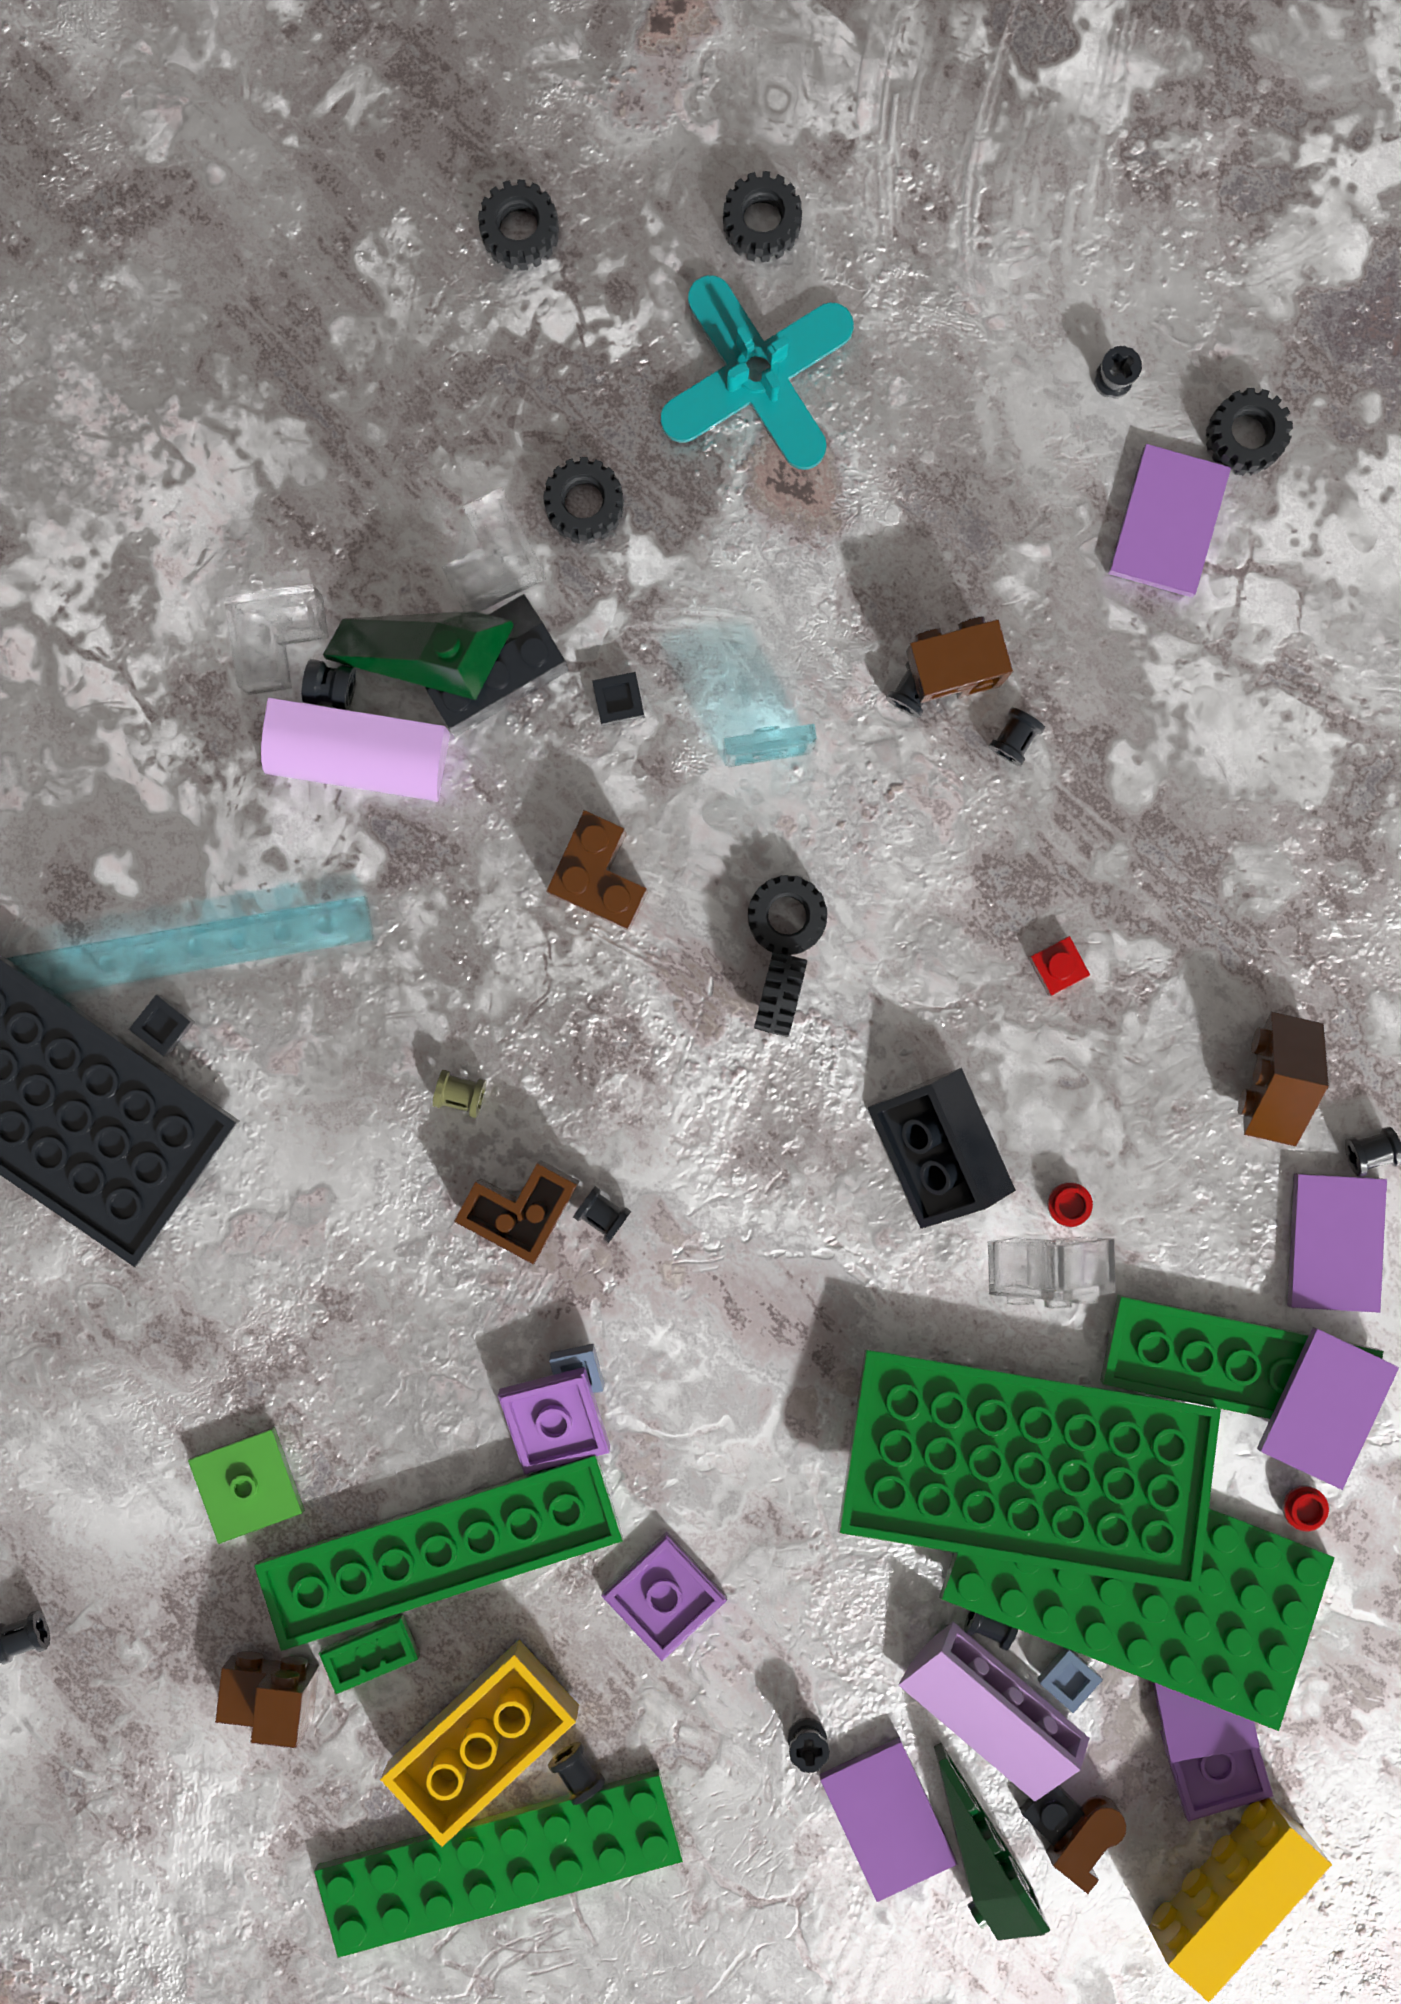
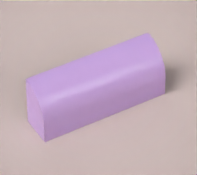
[261,698,450,802]
[899,1622,1090,1801]

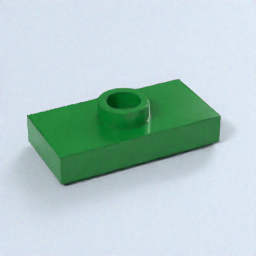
[319,1614,420,1694]

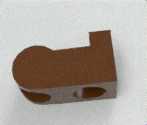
[1046,1795,1127,1894]

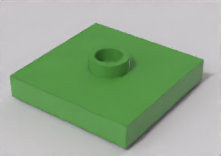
[188,1427,305,1544]

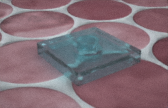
[723,724,817,768]

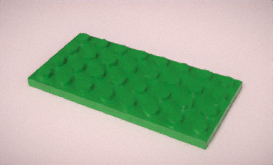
[838,1350,1221,1593]
[939,1508,1335,1731]

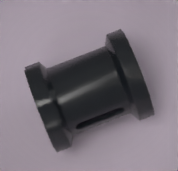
[1094,346,1142,399]
[886,661,924,718]
[989,707,1045,766]
[1345,1127,1401,1177]
[573,1186,632,1244]
[0,1610,50,1665]
[964,1610,1018,1651]
[787,1718,830,1773]
[548,1741,605,1805]

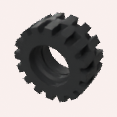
[723,171,802,263]
[478,179,559,271]
[1205,388,1293,476]
[543,457,624,544]
[747,875,828,955]
[754,952,808,1037]

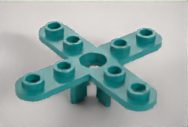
[661,275,854,470]

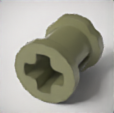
[432,1070,487,1118]

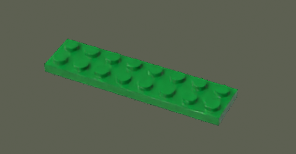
[254,1455,623,1651]
[314,1769,683,1958]

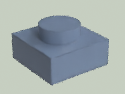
[549,1344,604,1393]
[1037,1648,1103,1714]

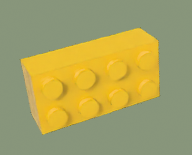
[380,1640,579,1847]
[1148,1798,1332,2003]

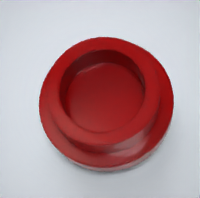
[1047,1182,1093,1227]
[1283,1485,1329,1531]

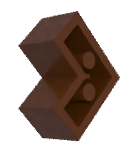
[906,616,1013,703]
[546,810,648,932]
[1237,1011,1329,1146]
[454,1160,580,1265]
[215,1651,320,1748]

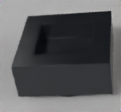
[592,672,645,726]
[128,994,195,1057]
[1019,1785,1085,1846]

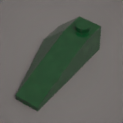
[323,611,514,700]
[934,1742,1051,1941]

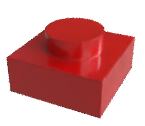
[1028,936,1090,996]

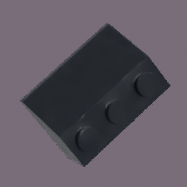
[424,594,569,737]
[867,1068,1016,1229]

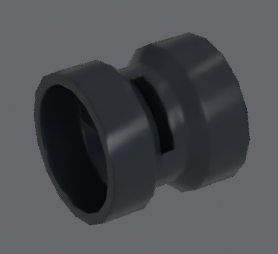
[301,659,356,710]

